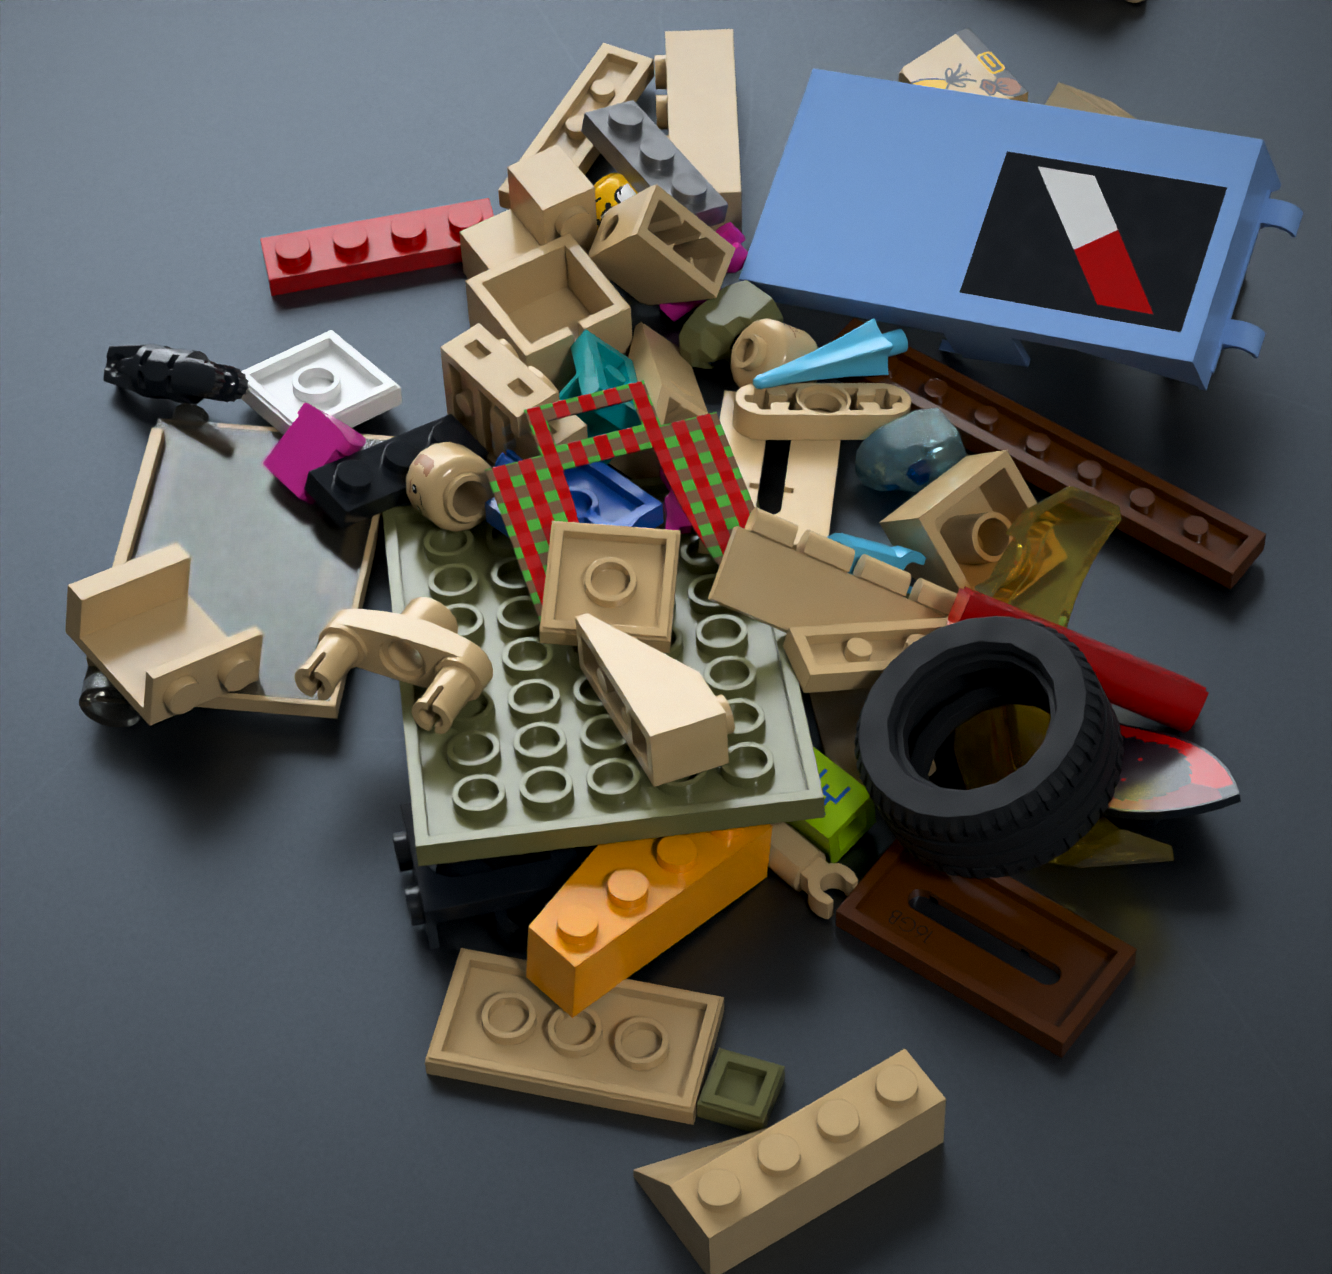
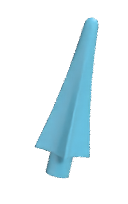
[753,318,908,389]

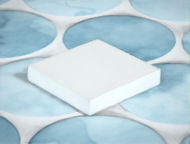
[241,330,402,435]

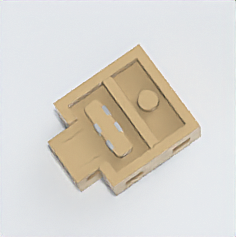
[440,323,588,468]

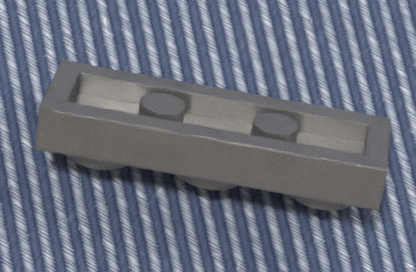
[581,100,728,227]

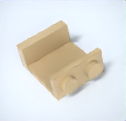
[65,542,263,726]

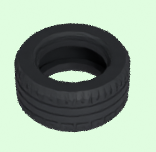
[854,616,1124,879]

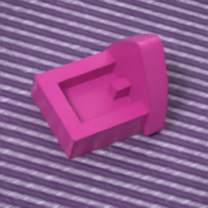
[262,402,366,504]

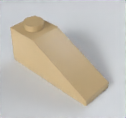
[575,613,735,787]

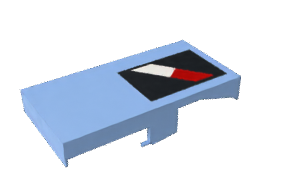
[739,68,1303,391]

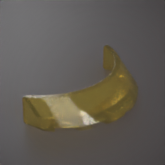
[953,486,1174,868]

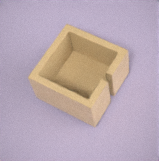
[465,233,632,391]

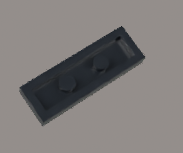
[304,414,489,529]

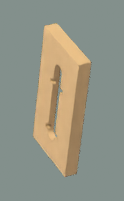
[698,390,841,554]

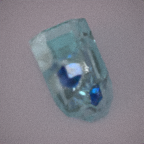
[855,408,966,492]

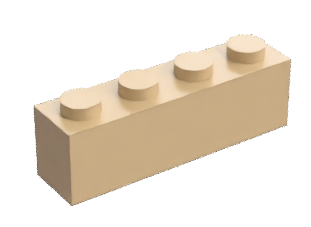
[655,29,742,233]

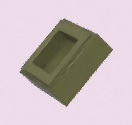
[697,1048,785,1132]

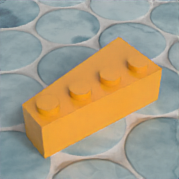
[526,824,773,1018]

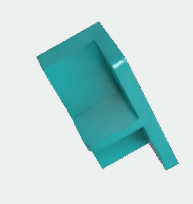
[559,329,641,465]

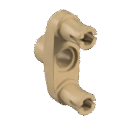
[294,597,493,734]

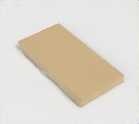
[425,948,724,1125]

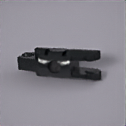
[103,344,250,405]

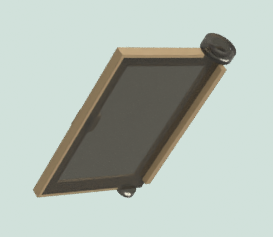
[79,403,395,727]

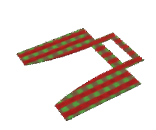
[485,380,755,623]

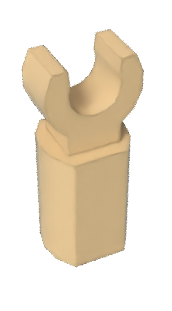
[768,822,858,919]

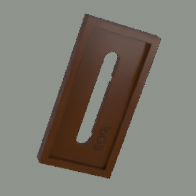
[836,839,1137,1058]

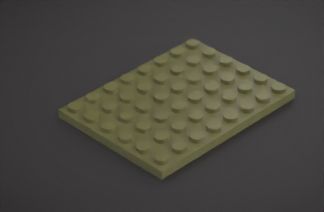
[382,477,825,866]

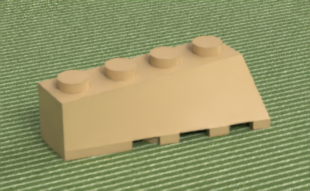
[633,1049,946,1274]

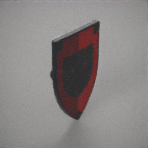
[1102,723,1241,830]

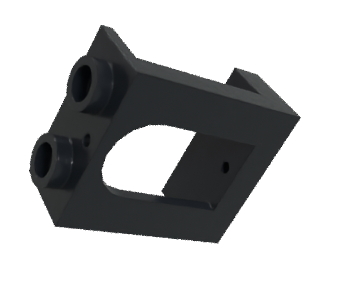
[392,803,580,950]

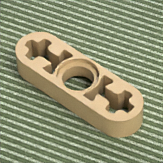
[732,383,911,440]

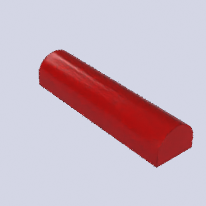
[946,586,1209,733]

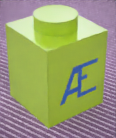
[787,747,876,863]

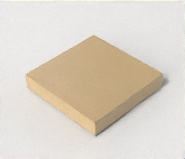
[540,521,681,653]

